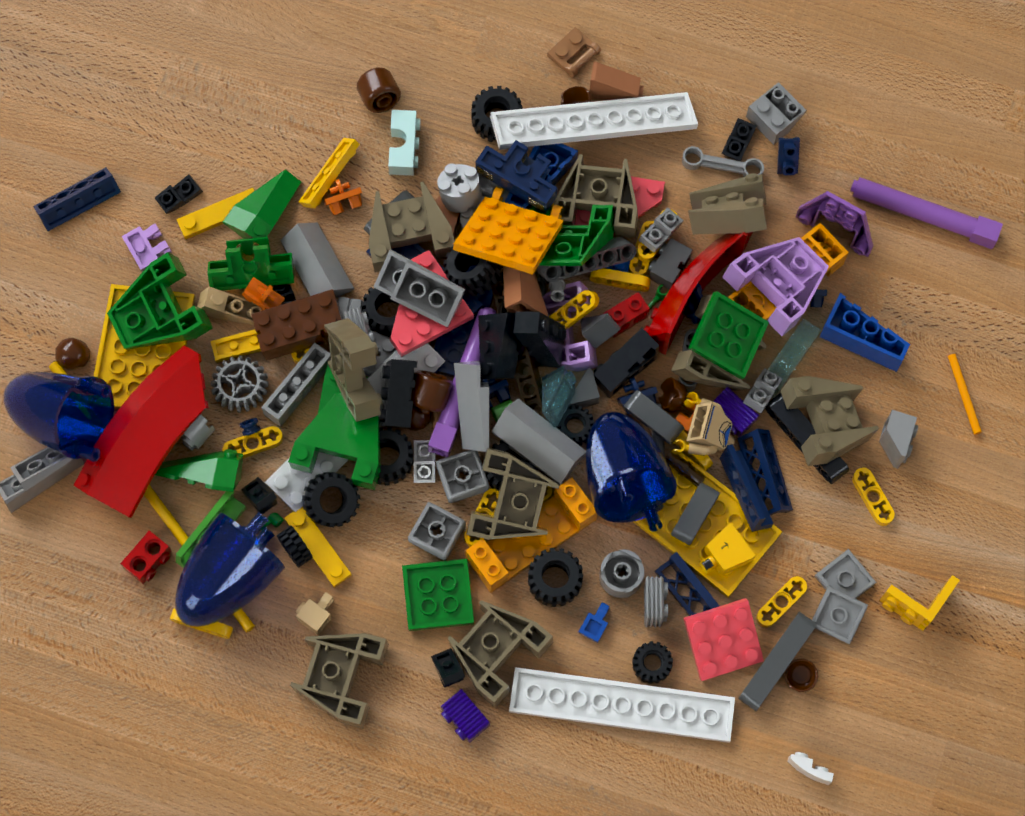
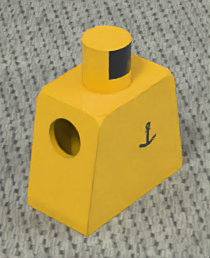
[700,522,756,575]

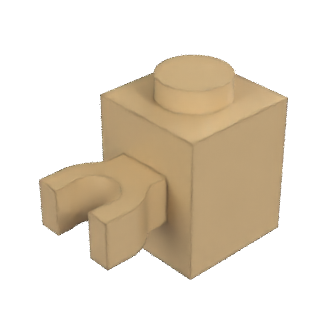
[296,592,334,636]

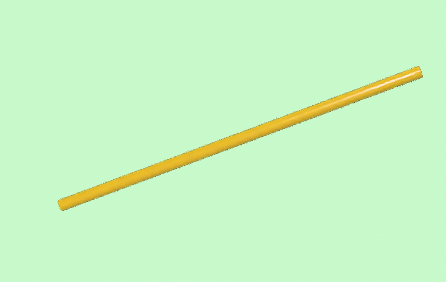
[49,361,255,633]

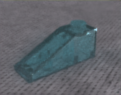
[542,366,576,427]

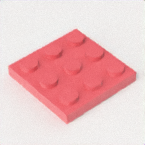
[683,598,764,681]

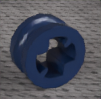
[239,418,261,436]

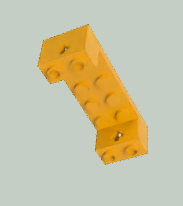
[728,223,849,320]
[465,477,598,593]

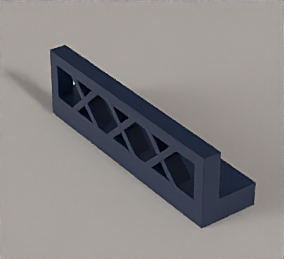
[33,167,121,231]
[737,429,793,516]
[719,444,774,532]
[655,552,719,616]

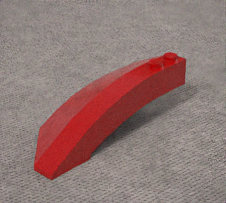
[644,232,753,355]
[74,345,209,518]

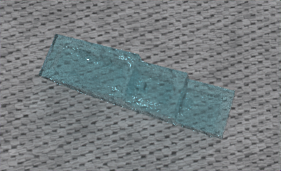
[768,318,821,399]

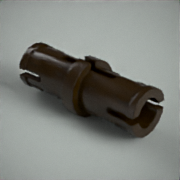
[664,451,706,488]

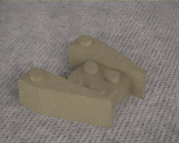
[554,154,638,238]
[688,173,767,235]
[369,182,455,272]
[671,295,767,391]
[324,318,382,422]
[781,376,879,466]
[467,448,559,540]
[448,600,554,708]
[290,633,389,729]

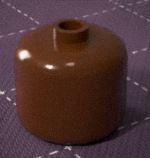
[357,67,401,113]
[411,370,452,414]

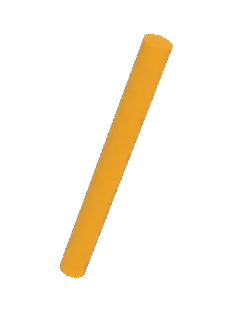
[948,354,982,435]

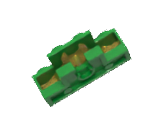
[207,237,295,291]

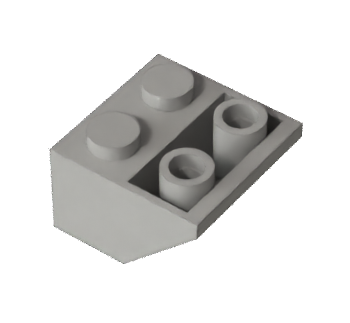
[746,82,807,145]
[879,410,919,469]

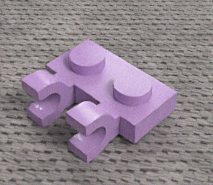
[122,224,172,272]

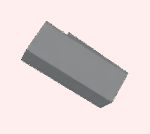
[280,222,354,298]
[374,249,465,327]
[454,361,489,452]
[492,399,587,485]
[0,436,84,513]

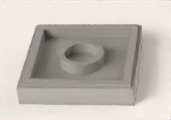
[814,549,877,599]
[812,586,868,645]

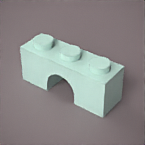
[388,110,421,176]

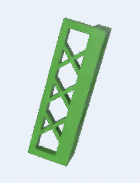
[176,491,246,575]

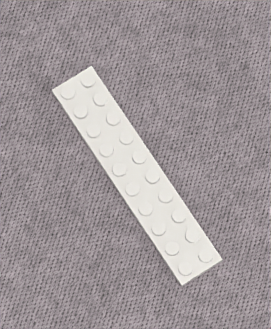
[490,92,698,150]
[264,343,445,512]
[509,667,735,743]

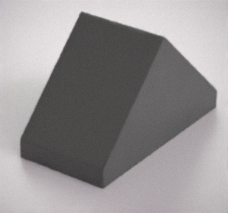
[580,313,621,349]
[567,367,600,408]

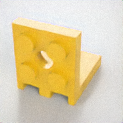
[879,575,960,631]

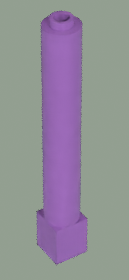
[850,177,1003,249]
[428,307,496,457]

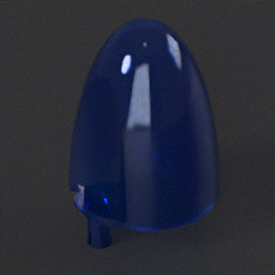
[3,372,114,462]
[586,412,677,531]
[175,512,285,627]

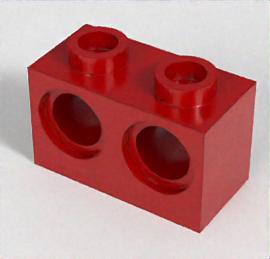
[603,292,650,338]
[120,530,172,584]

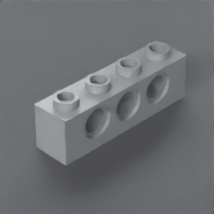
[261,343,331,427]

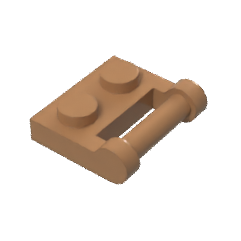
[547,27,601,77]

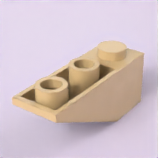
[197,287,262,325]

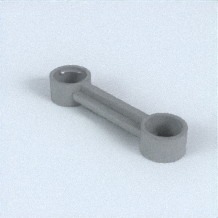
[682,146,764,177]

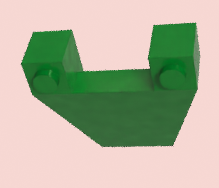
[530,205,615,266]
[107,252,213,349]
[288,392,381,490]

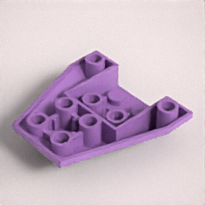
[796,191,873,257]

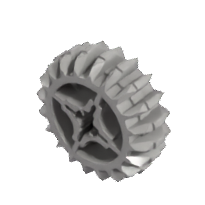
[211,355,269,413]

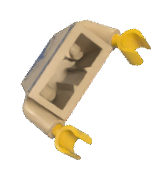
[672,392,735,455]

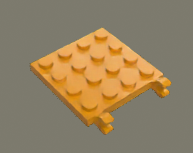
[453,187,563,275]

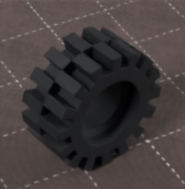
[556,405,595,446]
[276,526,313,568]
[632,641,673,684]

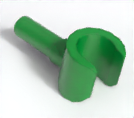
[648,285,669,310]
[253,512,284,533]

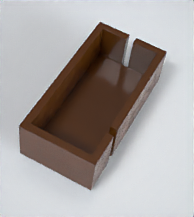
[251,289,343,361]

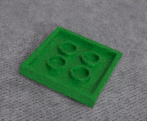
[688,291,769,379]
[402,559,474,631]

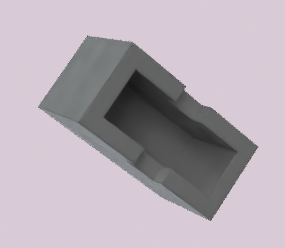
[648,238,693,290]

